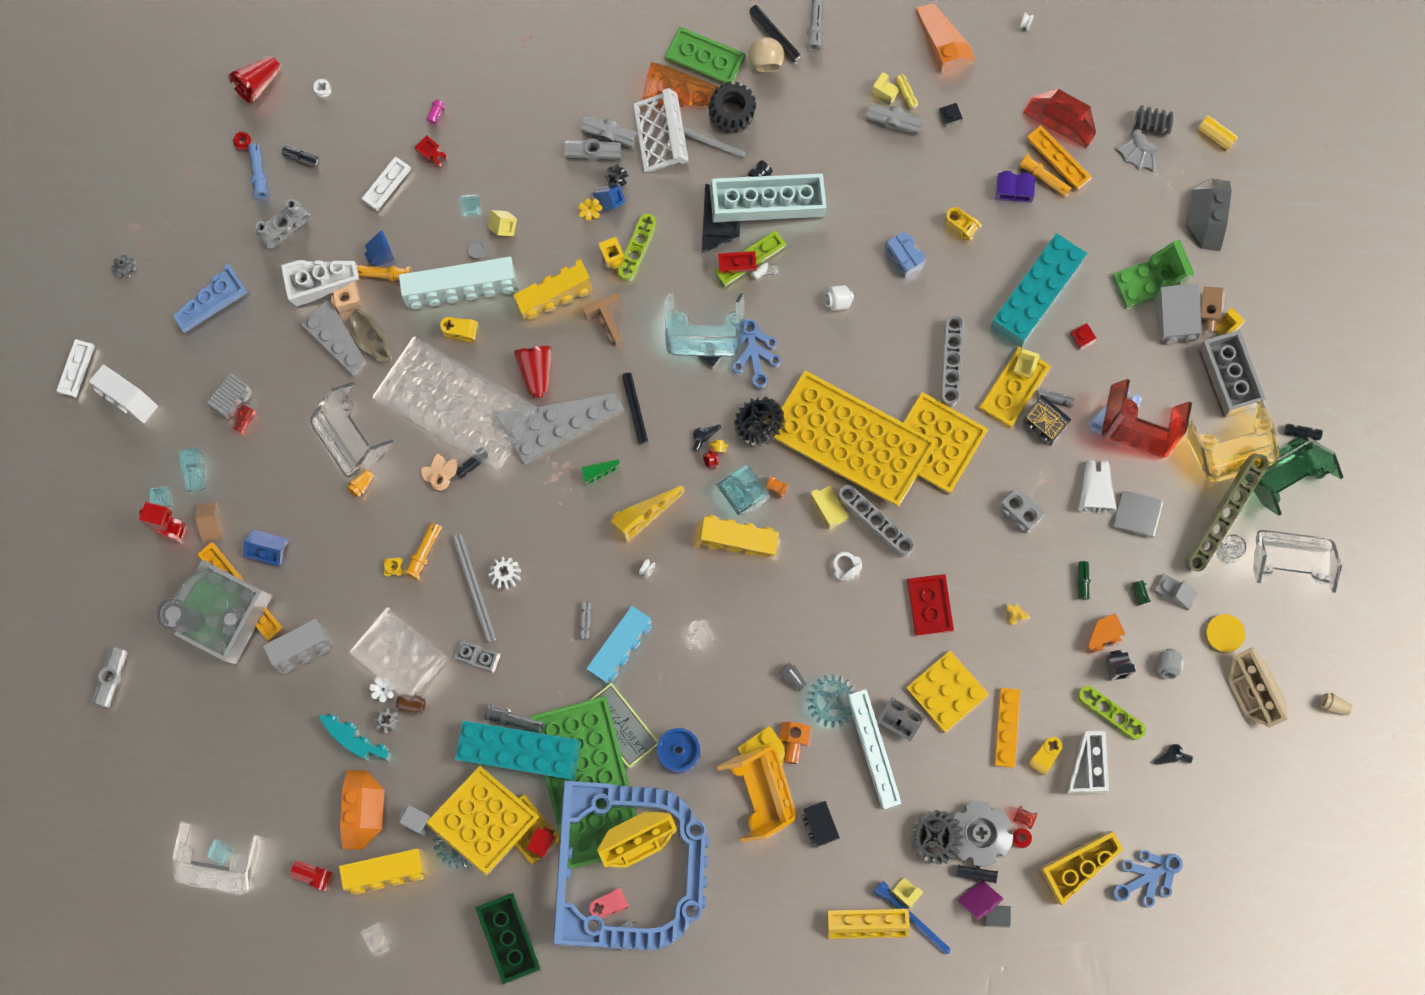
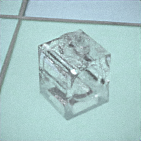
[361,922,392,956]

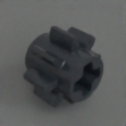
[605,164,629,186]

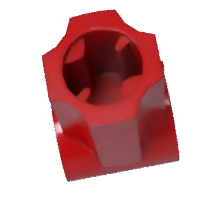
[290,860,333,891]

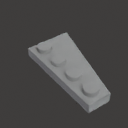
[301,299,367,376]

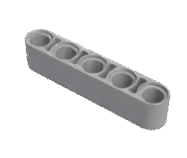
[941,315,963,408]
[838,485,914,558]

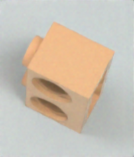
[331,281,361,313]

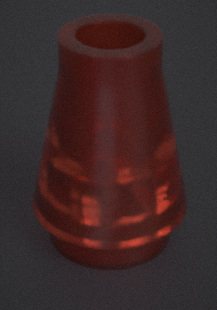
[232,404,256,434]

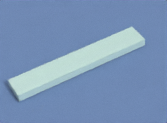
[847,689,901,810]

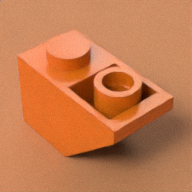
[1086,613,1125,653]

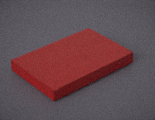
[907,574,954,637]

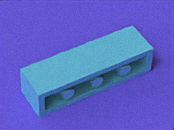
[586,606,652,685]

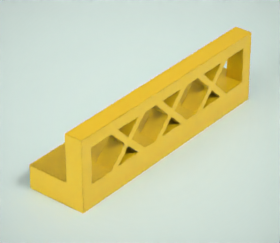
[828,909,910,939]

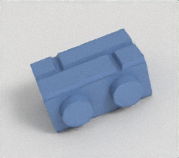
[885,231,926,277]

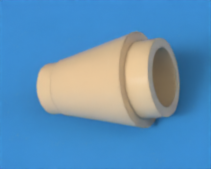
[1321,693,1353,715]

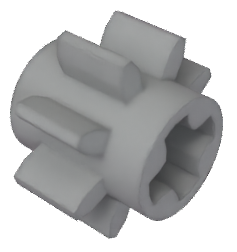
[374,708,400,734]

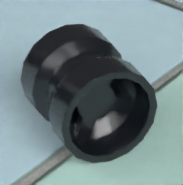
[748,160,774,177]

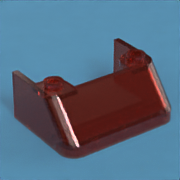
[1102,379,1192,459]

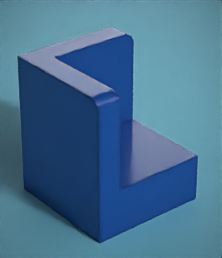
[593,185,625,210]

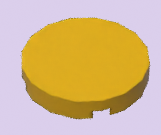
[1205,614,1246,653]

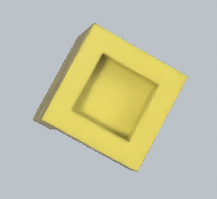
[872,72,900,105]
[488,210,517,236]
[1013,349,1040,378]
[891,878,923,908]

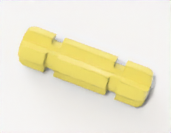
[896,74,918,109]

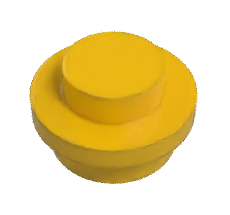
[709,440,728,452]

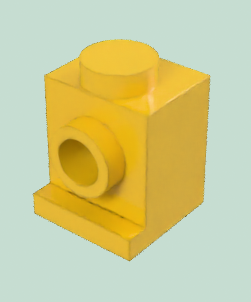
[598,237,625,269]

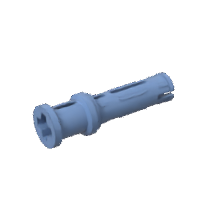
[248,143,269,199]

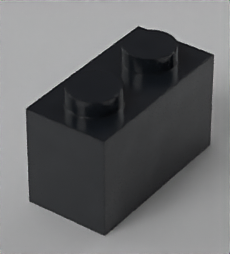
[801,801,840,848]

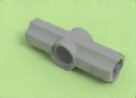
[866,102,924,135]
[580,115,638,148]
[565,139,621,161]
[92,647,128,708]

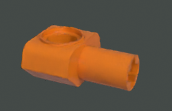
[780,722,811,764]

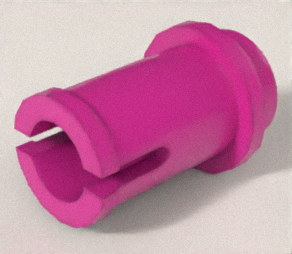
[426,99,445,124]

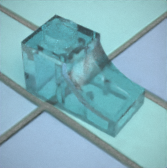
[179,448,207,492]

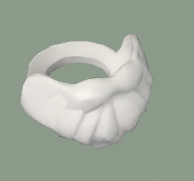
[833,552,862,581]

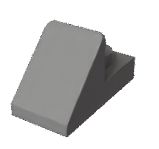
[1154,574,1198,610]

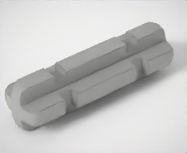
[1037,388,1075,407]
[579,601,591,640]

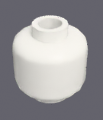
[824,285,854,311]

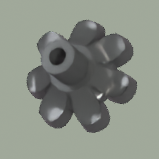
[111,254,136,278]

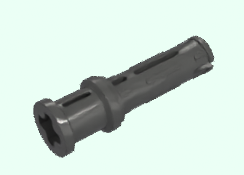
[485,703,544,733]

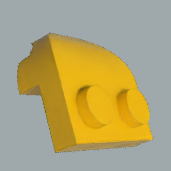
[738,726,785,766]

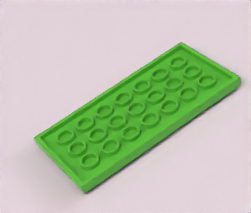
[530,696,637,870]

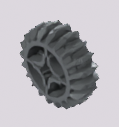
[911,810,965,865]

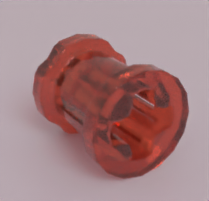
[1012,805,1038,830]

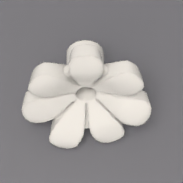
[370,677,395,702]

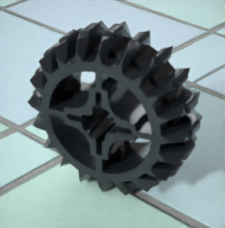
[734,396,785,446]

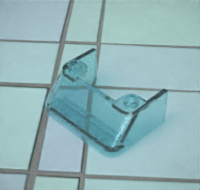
[664,292,745,357]

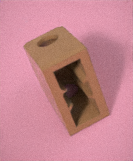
[1201,286,1225,333]

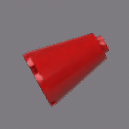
[228,56,280,104]
[514,346,552,398]

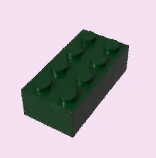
[475,893,543,985]

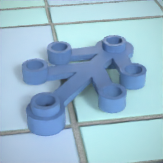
[729,319,781,389]
[1113,850,1183,908]

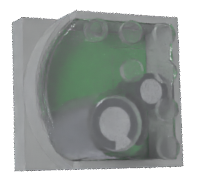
[157,559,273,664]

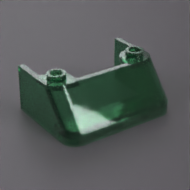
[1245,436,1344,516]

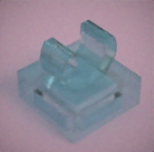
[150,486,171,507]

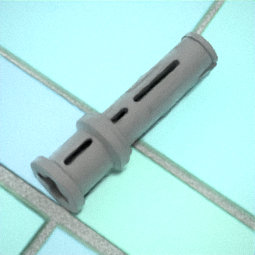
[806,0,823,51]

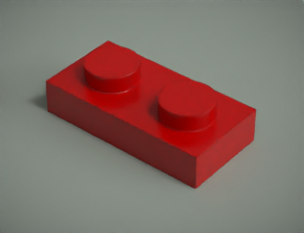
[718,251,757,274]

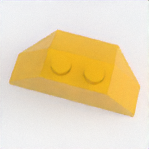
[597,812,677,868]

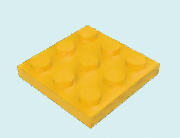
[906,650,989,733]

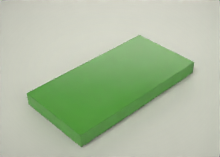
[664,27,746,85]

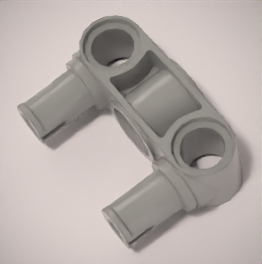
[255,198,310,248]

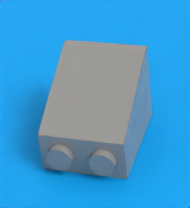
[1154,284,1202,344]

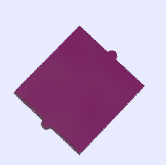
[957,881,1004,920]

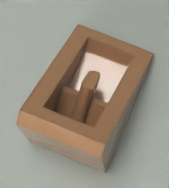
[195,502,222,542]

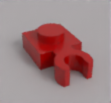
[414,135,448,168]

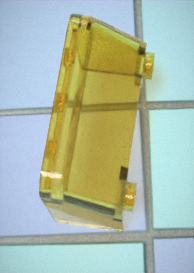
[1187,400,1280,482]

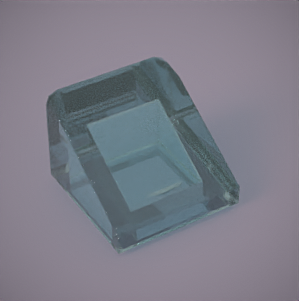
[460,193,481,216]
[207,839,235,867]

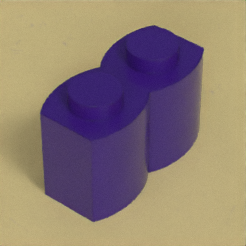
[995,171,1035,202]

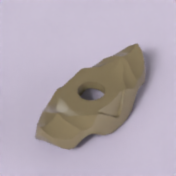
[348,309,392,362]

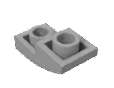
[455,640,501,673]

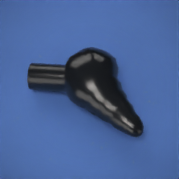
[692,424,721,452]
[1154,744,1193,765]

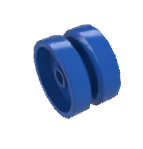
[657,728,701,774]

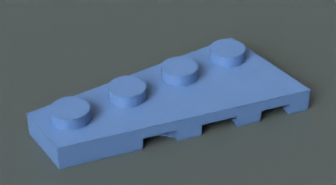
[173,263,248,333]

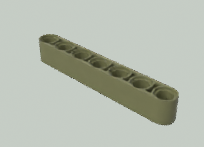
[1185,453,1269,572]

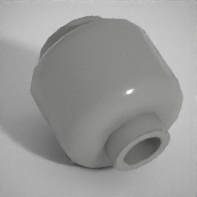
[1157,648,1183,679]

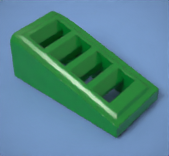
[582,459,621,485]

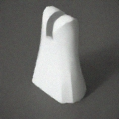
[1078,460,1117,514]

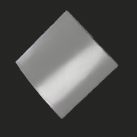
[1114,491,1163,538]

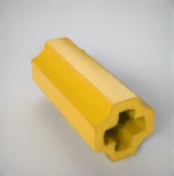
[1198,115,1238,151]

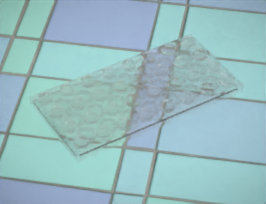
[372,336,539,472]

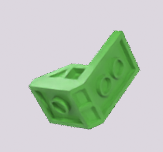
[1113,240,1194,309]

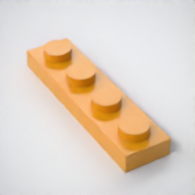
[1026,125,1091,191]
[994,688,1021,768]

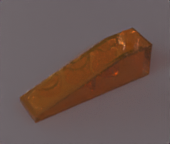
[642,62,720,108]

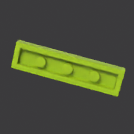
[714,230,786,287]

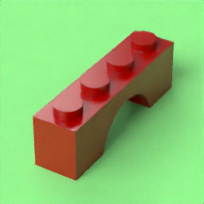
[139,501,187,543]

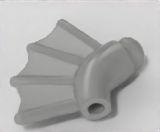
[1116,129,1157,171]

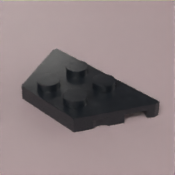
[702,184,740,253]

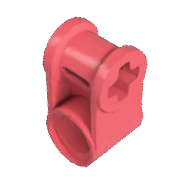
[589,888,629,919]

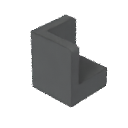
[984,905,1011,928]

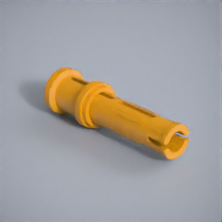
[1019,154,1072,197]
[356,264,412,282]
[403,522,442,580]

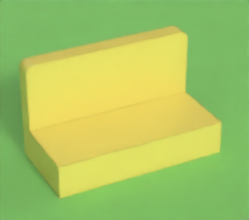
[810,486,849,529]

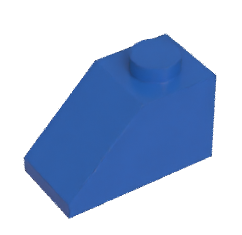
[364,230,395,267]

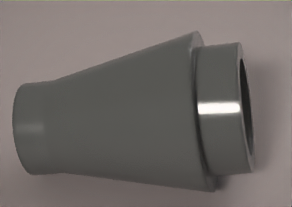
[779,662,807,691]

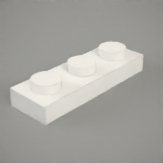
[362,156,411,211]
[56,339,95,398]

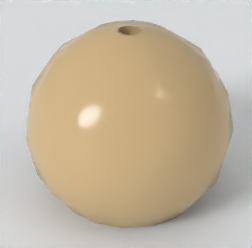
[748,37,784,72]

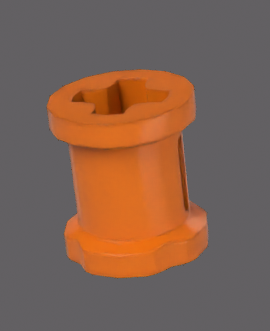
[764,475,789,499]

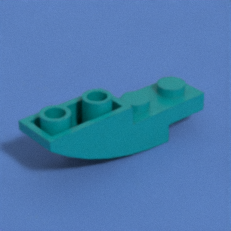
[319,713,392,762]

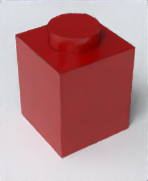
[526,826,557,859]

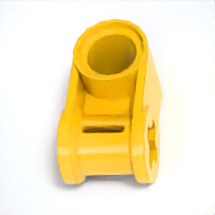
[944,207,981,241]
[440,317,478,342]
[1028,737,1062,776]

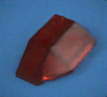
[1023,89,1096,148]

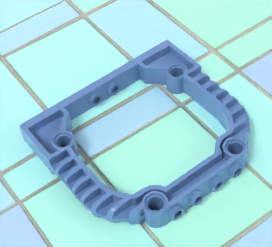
[553,781,709,950]

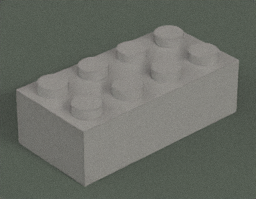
[1199,330,1266,417]

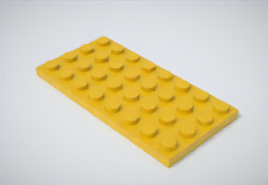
[774,370,937,507]

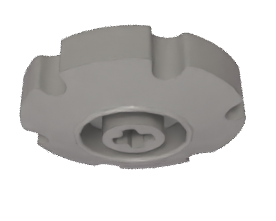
[954,801,1013,867]

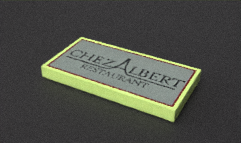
[590,683,658,769]

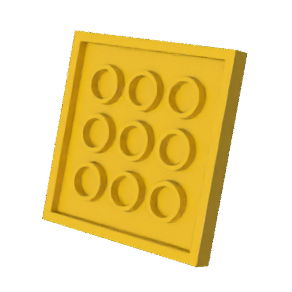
[904,392,988,494]
[426,766,540,876]

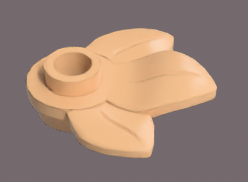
[421,454,457,491]

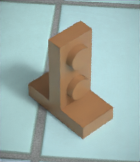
[583,293,623,346]

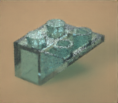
[716,464,770,516]

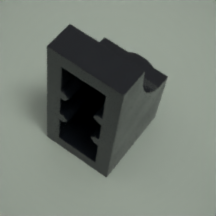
[1105,650,1136,681]

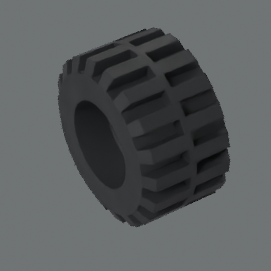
[708,82,756,133]

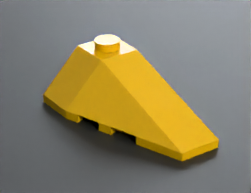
[611,485,684,542]

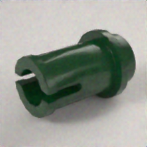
[1132,580,1151,606]

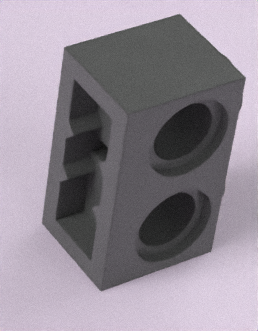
[877,696,925,742]

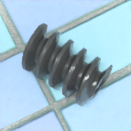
[1133,105,1174,135]

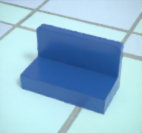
[243,530,288,566]

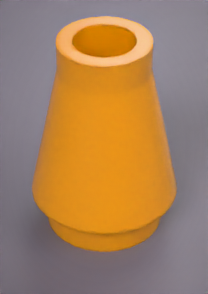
[347,469,374,498]

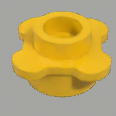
[383,557,403,577]

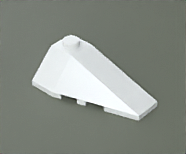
[281,260,359,306]

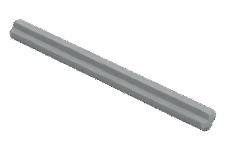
[452,534,496,643]

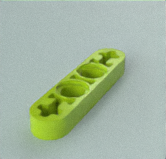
[618,213,656,281]
[1078,686,1146,740]

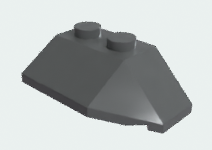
[1187,178,1232,251]

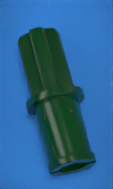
[1076,561,1092,600]

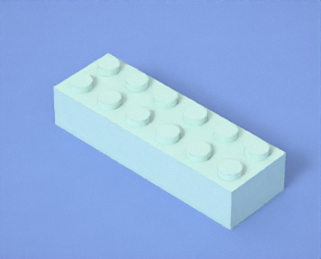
[710,174,827,222]
[399,257,518,309]

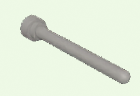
[662,118,746,158]

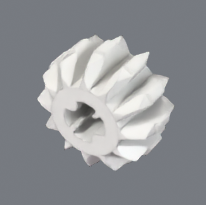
[488,557,521,590]

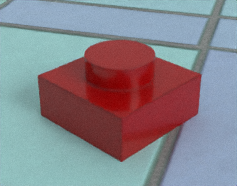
[1070,323,1097,349]

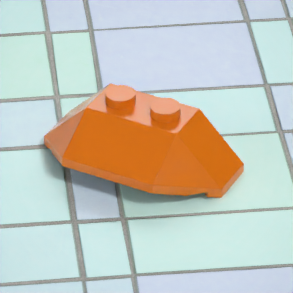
[340,770,385,850]

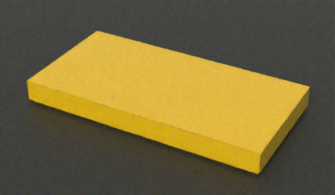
[979,347,1051,428]

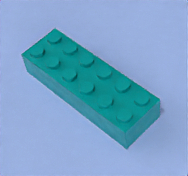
[991,233,1088,348]
[455,721,582,781]

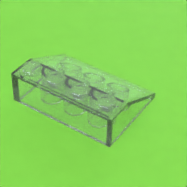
[350,607,450,702]

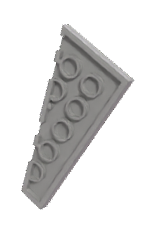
[497,393,624,464]

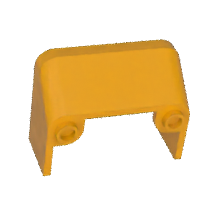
[717,746,796,843]

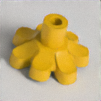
[578,198,602,220]
[1006,604,1030,625]

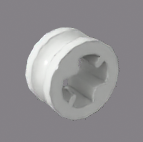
[1020,12,1034,31]
[313,79,331,98]
[639,559,656,578]

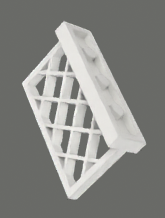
[633,88,689,173]

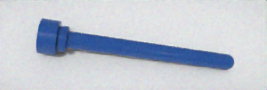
[873,880,951,954]

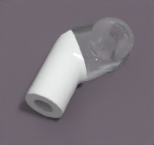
[751,263,780,280]

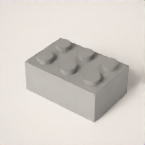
[263,619,333,673]

